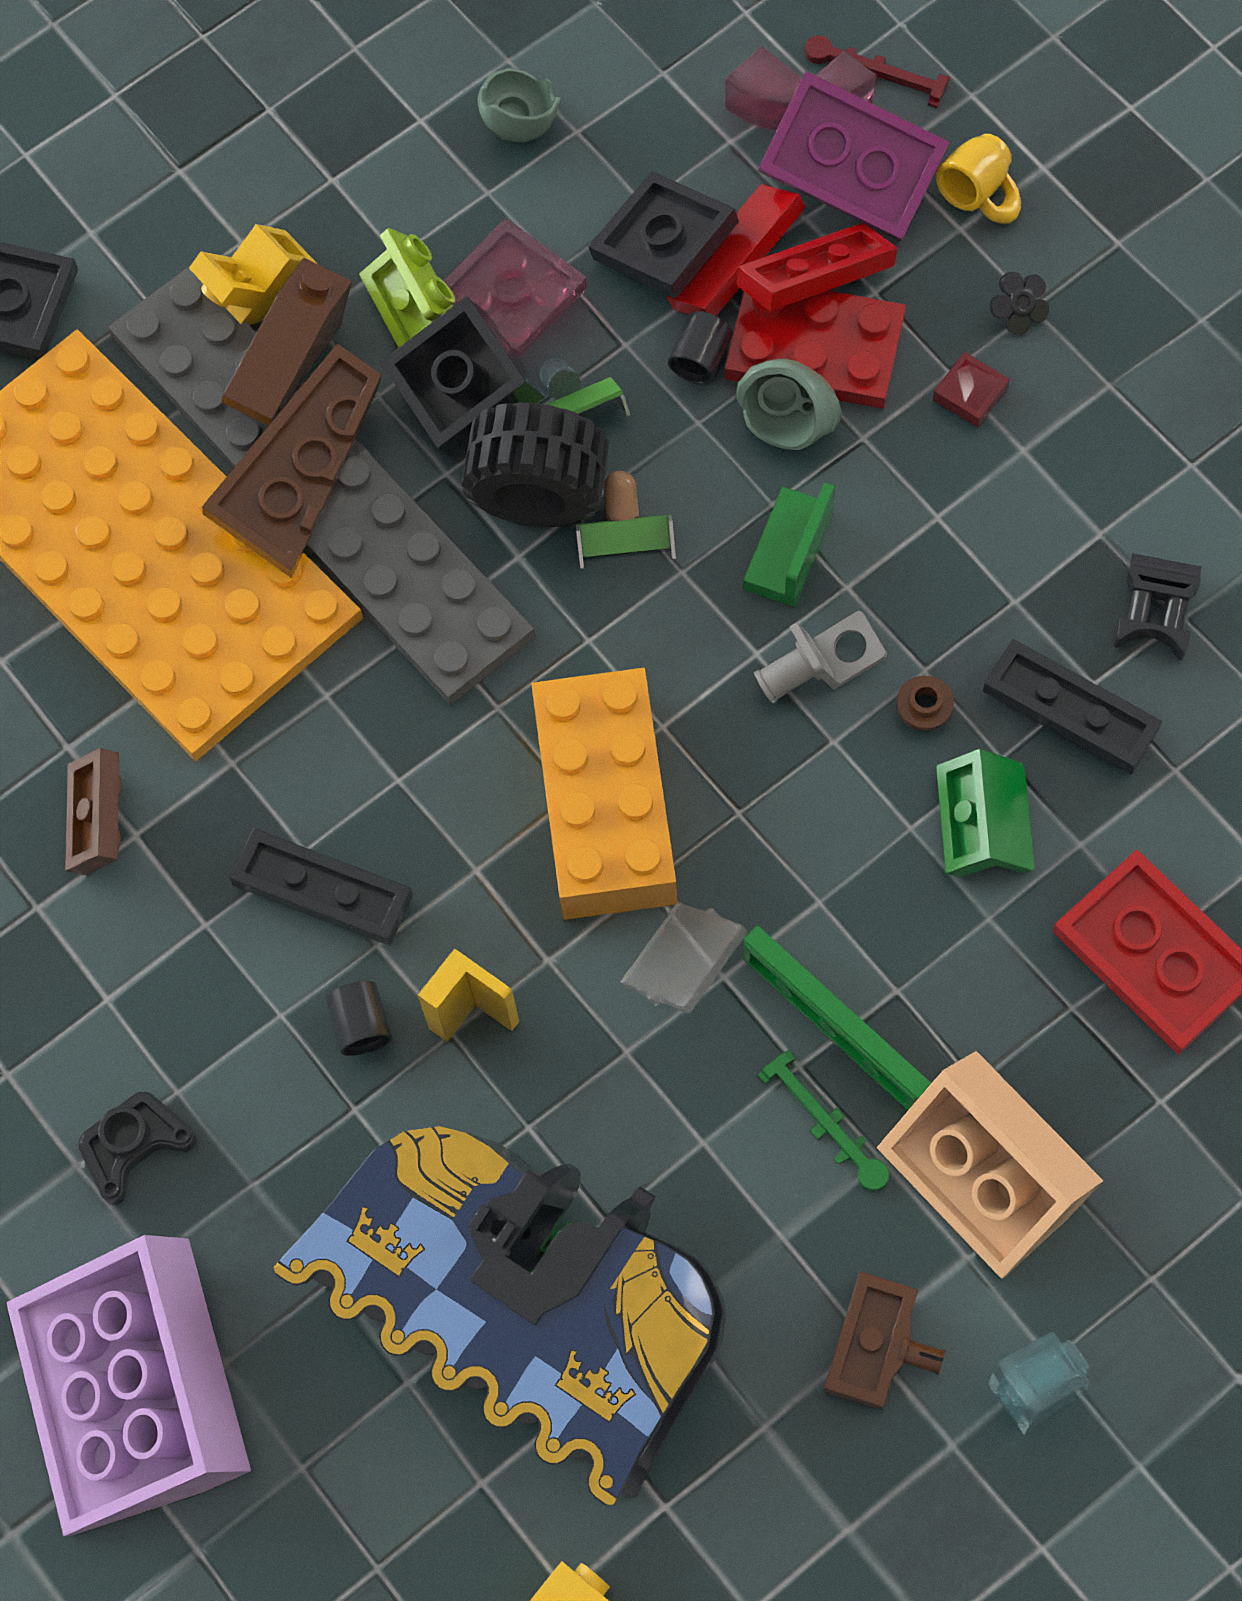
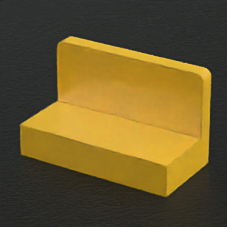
[418,948,519,1042]

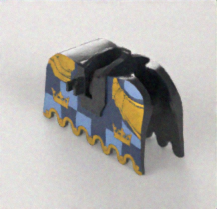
[274,1126,726,1505]

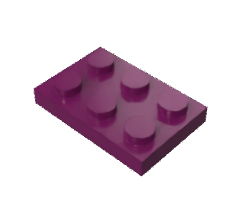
[757,71,950,242]

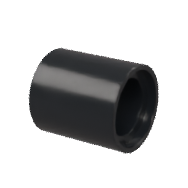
[668,311,733,385]
[325,981,392,1056]

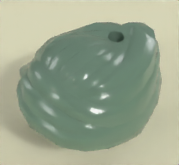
[736,359,842,450]

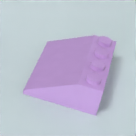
[6,1235,251,1536]

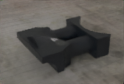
[1114,553,1202,660]

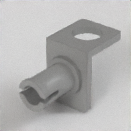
[754,611,887,703]

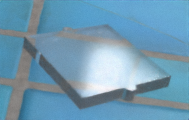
[620,902,748,1014]

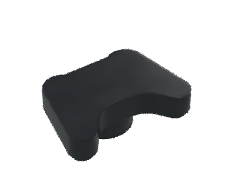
[78,1092,197,1205]

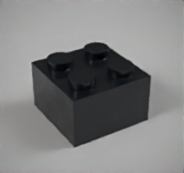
[380,296,545,462]

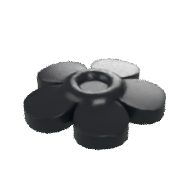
[990,272,1049,334]

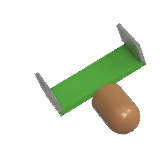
[576,470,676,568]

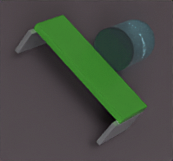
[539,357,630,416]

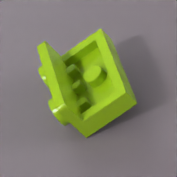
[359,228,455,348]

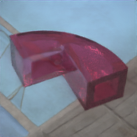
[725,46,875,131]

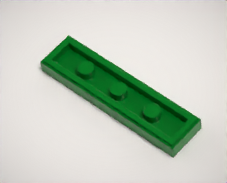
[743,925,931,1110]

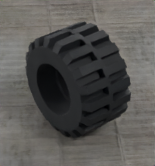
[461,402,609,527]

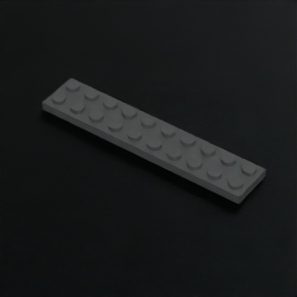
[108,265,536,705]

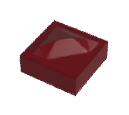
[933,351,1010,428]

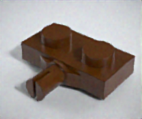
[823,1271,946,1411]

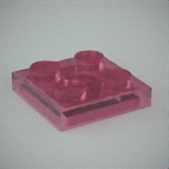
[444,218,587,358]

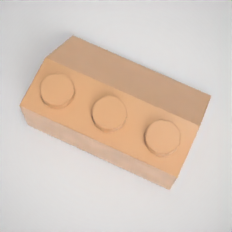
[876,1051,1103,1279]

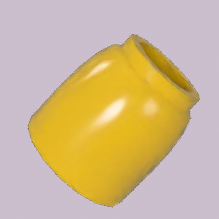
[935,134,1021,224]

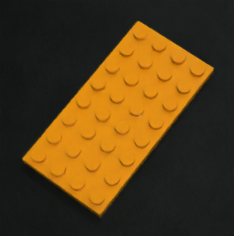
[0,329,363,762]

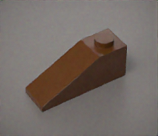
[221,258,352,425]

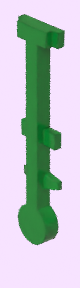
[757,1049,889,1192]

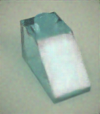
[988,1331,1091,1435]

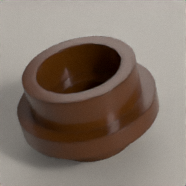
[897,676,954,731]

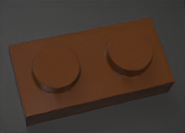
[65,748,122,875]

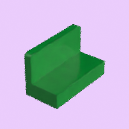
[743,482,835,607]
[936,749,1035,878]

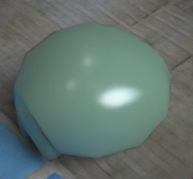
[478,68,561,143]

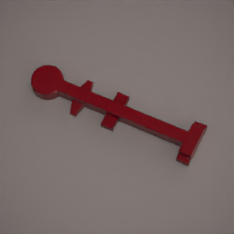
[805,35,950,108]

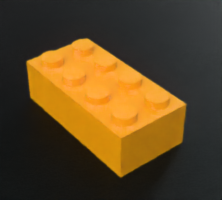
[531,667,677,920]

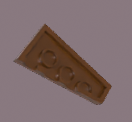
[202,343,381,578]

